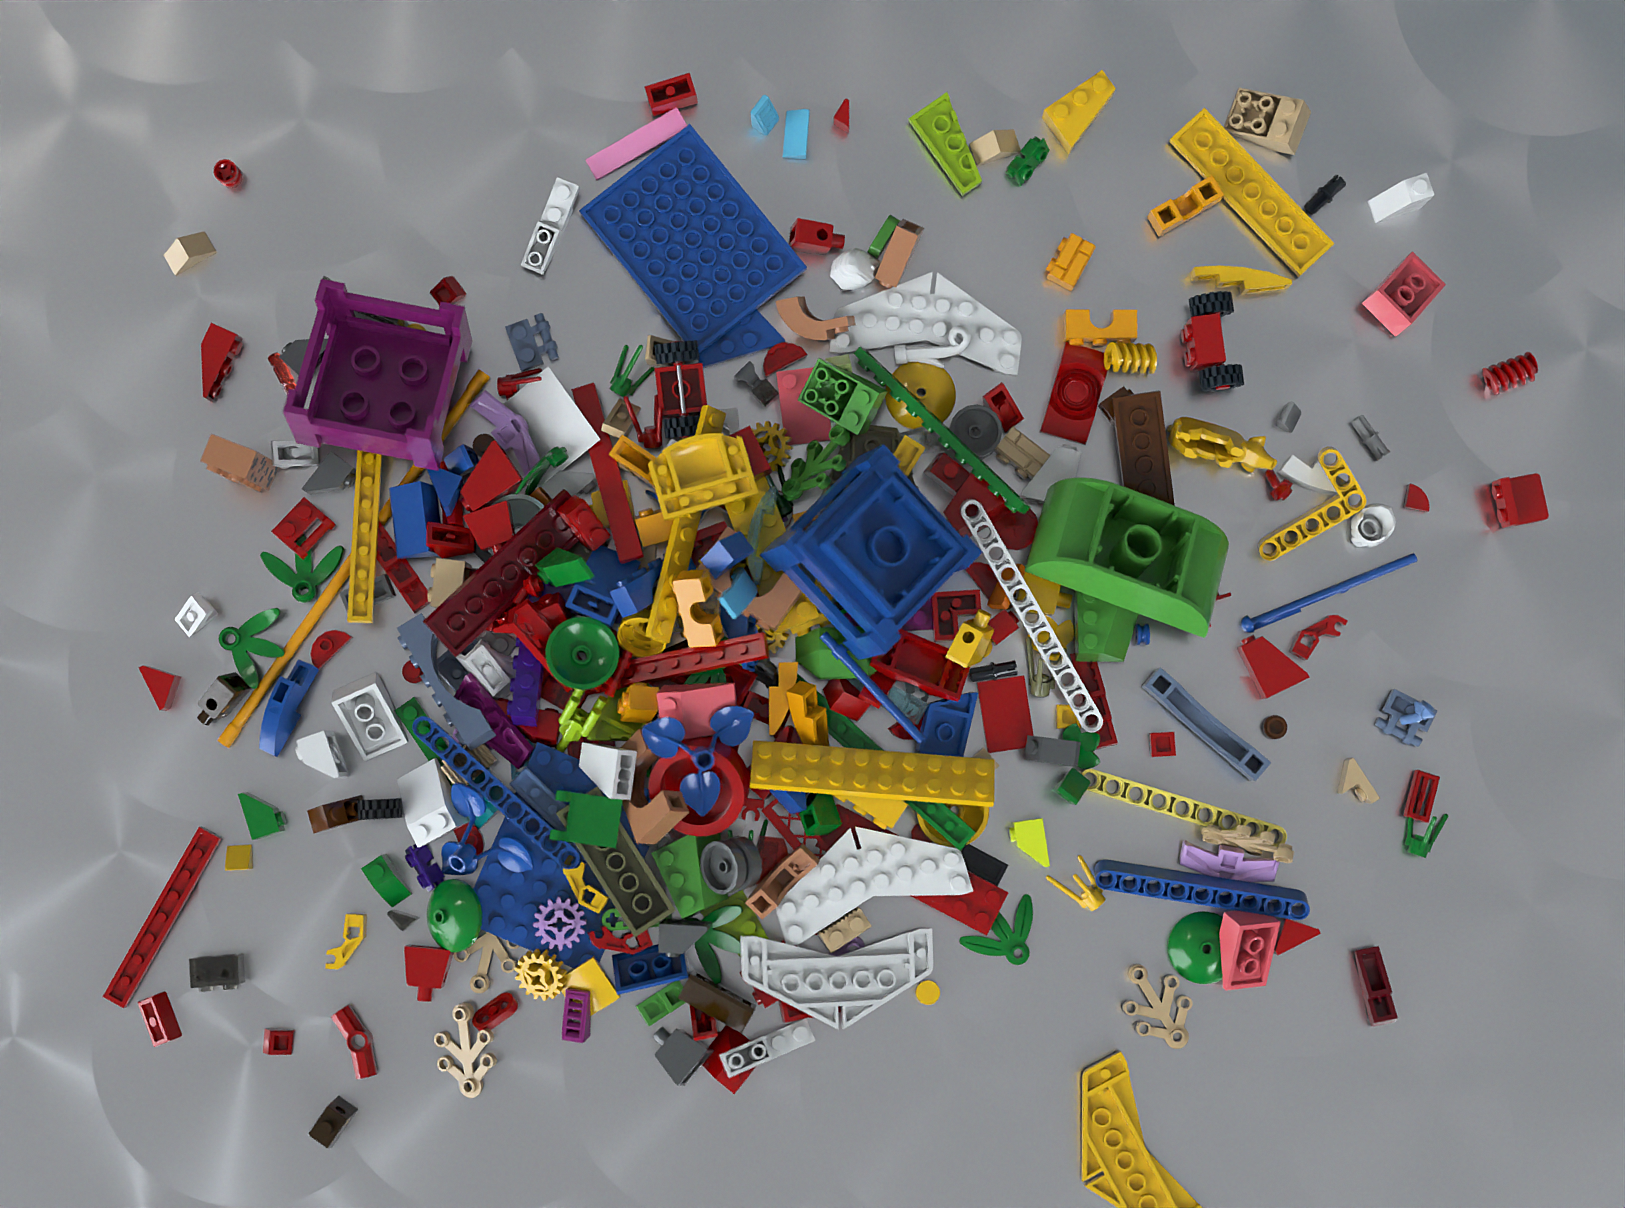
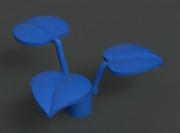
[642,706,754,816]
[441,782,534,875]

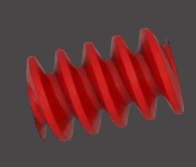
[1482,352,1538,395]

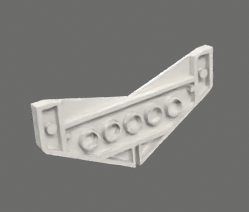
[829,272,1022,377]
[776,826,973,946]
[741,928,933,1030]

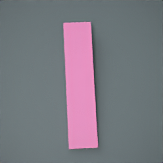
[586,108,687,180]

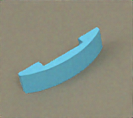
[719,567,758,619]

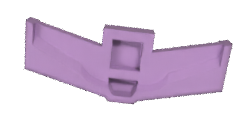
[469,390,540,478]
[1179,840,1280,882]

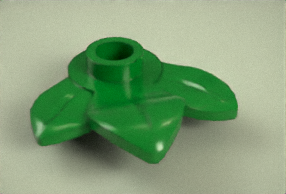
[1062,723,1101,769]

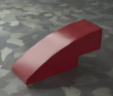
[1355,946,1398,1027]

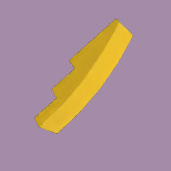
[1191,265,1292,294]

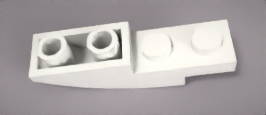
[521,177,580,274]
[719,1018,816,1078]

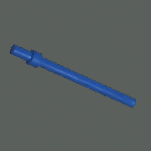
[819,631,925,744]

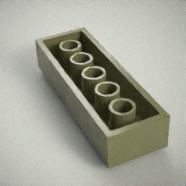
[556,786,676,937]

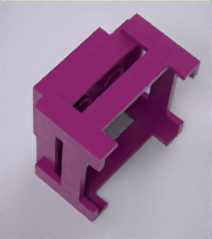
[283,279,472,471]

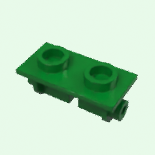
[1006,136,1050,186]

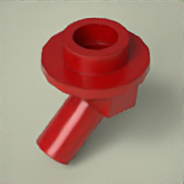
[1265,469,1293,501]
[513,575,544,605]

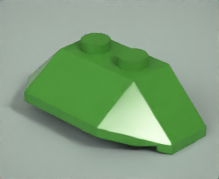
[795,627,877,679]

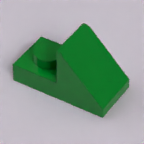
[1053,768,1090,805]

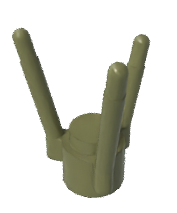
[1027,636,1067,697]

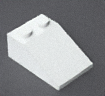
[331,672,408,761]
[397,758,469,848]

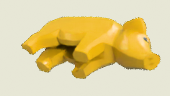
[1167,417,1277,473]

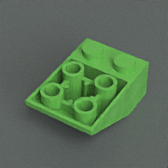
[798,358,888,435]

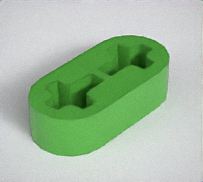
[867,215,900,259]

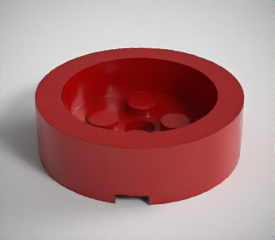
[649,736,749,836]

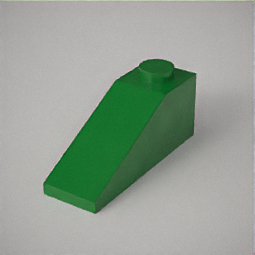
[535,547,594,587]

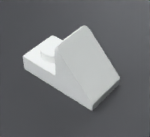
[270,441,319,469]
[175,592,218,638]

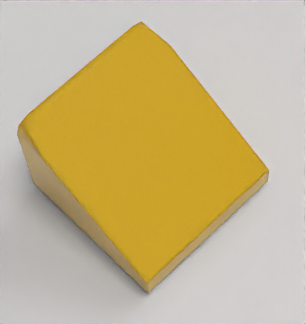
[225,844,253,871]

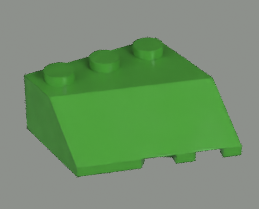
[1074,590,1139,662]
[651,833,729,920]

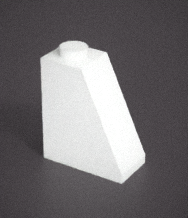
[1368,173,1434,224]
[1020,444,1081,504]
[579,742,637,800]

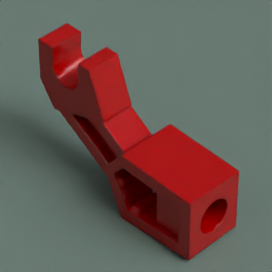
[1288,615,1348,661]
[587,926,653,955]

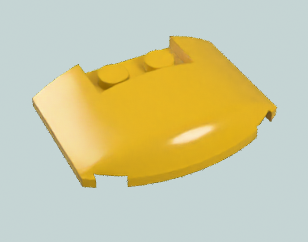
[648,433,758,521]

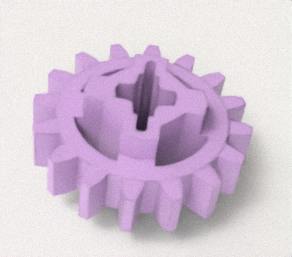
[533,896,586,950]

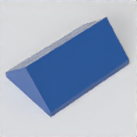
[389,481,441,559]
[612,944,690,995]

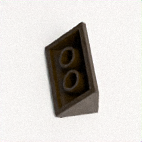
[678,971,756,1033]

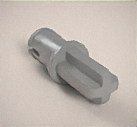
[1351,415,1390,460]

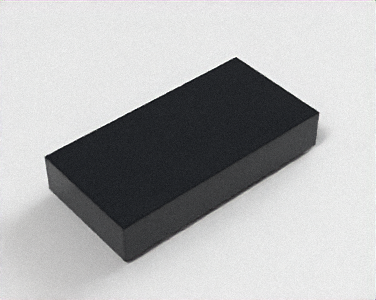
[961,844,1008,886]

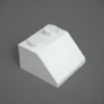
[295,731,349,778]

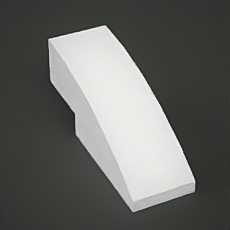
[1277,455,1346,495]

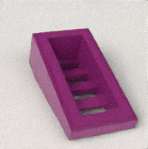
[562,988,590,1043]

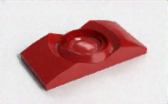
[1040,341,1108,445]
[869,629,971,701]

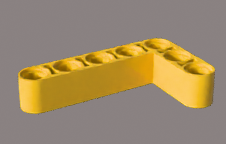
[1258,446,1366,561]

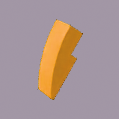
[608,434,656,489]
[769,662,798,736]
[787,681,829,746]

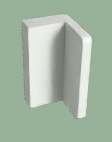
[456,643,511,696]

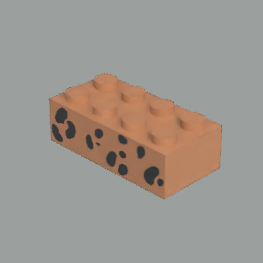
[200,434,279,492]

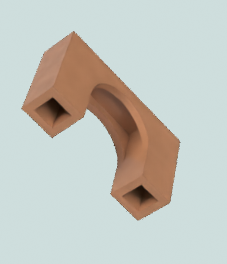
[697,526,803,632]
[621,729,689,844]

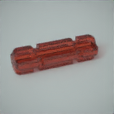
[268,352,296,395]

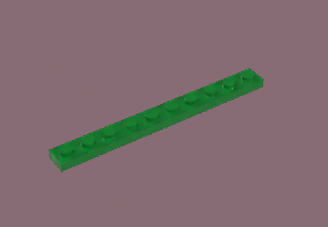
[854,347,1031,514]
[796,673,977,851]

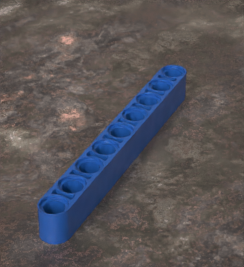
[412,716,581,869]
[1094,860,1310,920]

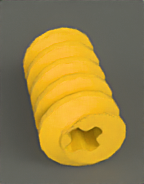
[1104,342,1157,374]

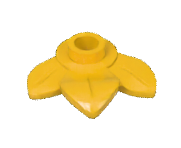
[1027,615,1074,661]

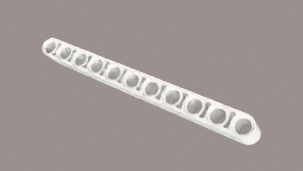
[960,499,1103,732]

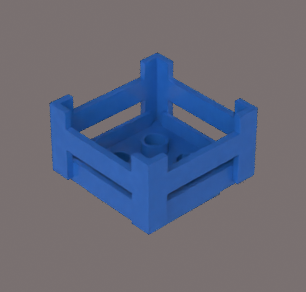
[760,444,982,660]

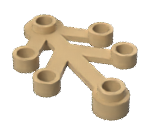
[1201,825,1294,863]
[454,932,520,993]
[1123,964,1192,1049]
[434,1002,497,1098]

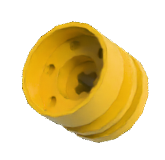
[617,595,667,658]

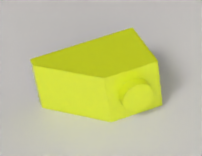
[1009,818,1050,867]

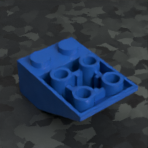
[565,545,641,628]

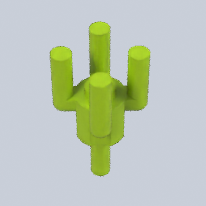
[555,689,607,753]

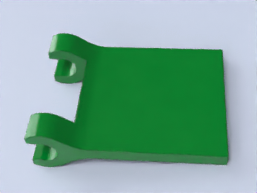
[549,790,623,848]

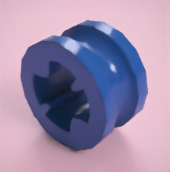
[1135,623,1150,645]

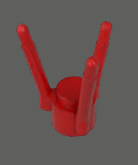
[497,368,542,400]
[624,394,663,448]

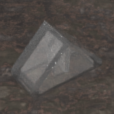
[900,427,950,454]

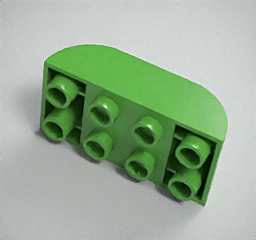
[1024,478,1229,638]

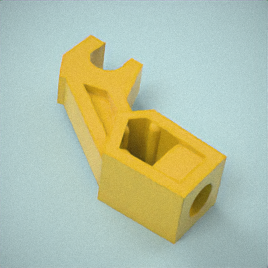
[563,854,609,914]
[325,913,367,969]

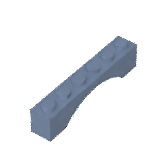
[397,613,496,751]
[1141,667,1271,781]

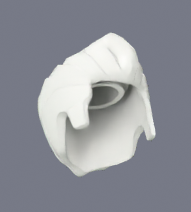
[830,248,880,290]
[1351,503,1396,547]

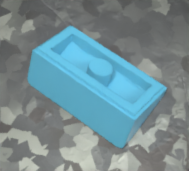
[783,109,810,159]

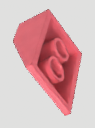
[1362,251,1446,337]
[776,367,831,446]
[657,682,737,739]
[1219,911,1280,990]

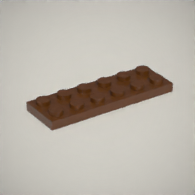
[1111,390,1175,506]

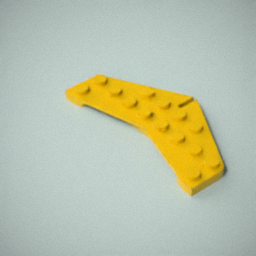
[1081,1051,1202,1208]

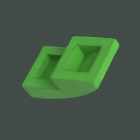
[635,980,686,1027]

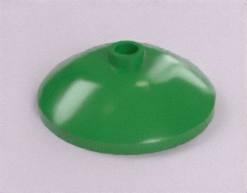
[545,617,619,690]
[427,879,482,952]
[1167,911,1223,984]

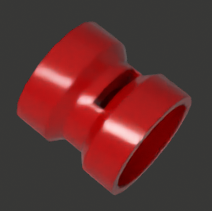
[213,159,243,188]

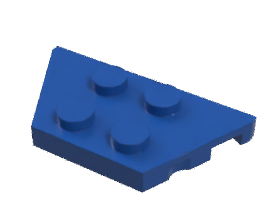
[698,309,785,368]
[916,692,978,757]

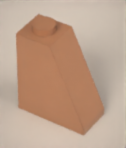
[875,219,924,288]

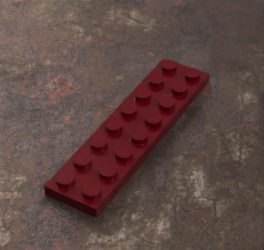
[422,489,579,657]

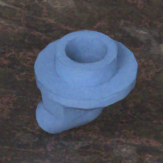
[1400,700,1435,725]

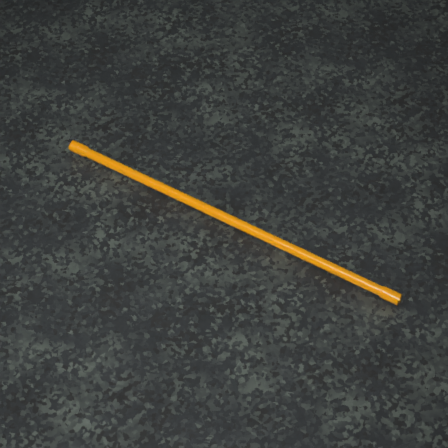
[217,369,490,748]

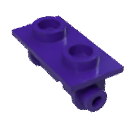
[405,844,445,892]

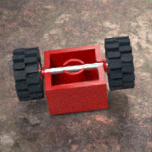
[1181,291,1244,392]
[654,340,708,438]

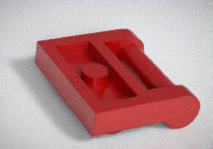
[271,497,336,560]

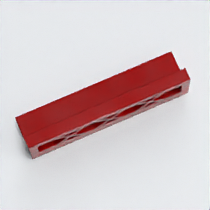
[507,599,582,692]
[761,798,830,859]

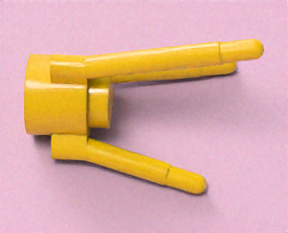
[1046,855,1106,911]

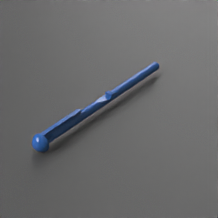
[1241,553,1417,633]

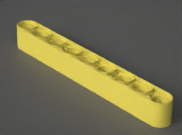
[1080,769,1287,847]

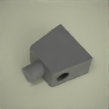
[653,1027,714,1086]

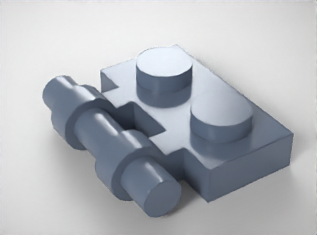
[505,313,559,372]
[1375,689,1437,747]

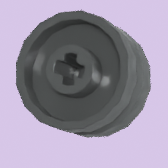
[949,404,1002,460]
[700,836,762,895]

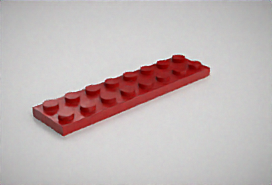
[815,804,1009,936]

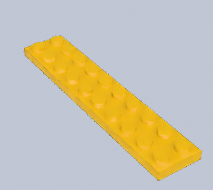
[750,740,995,807]

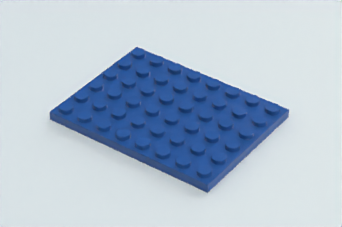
[579,124,807,354]
[473,742,651,969]

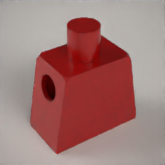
[789,218,845,255]
[923,453,970,496]
[463,501,515,554]
[404,944,454,1002]

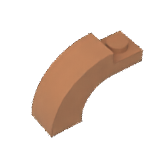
[775,296,856,340]
[745,843,820,919]

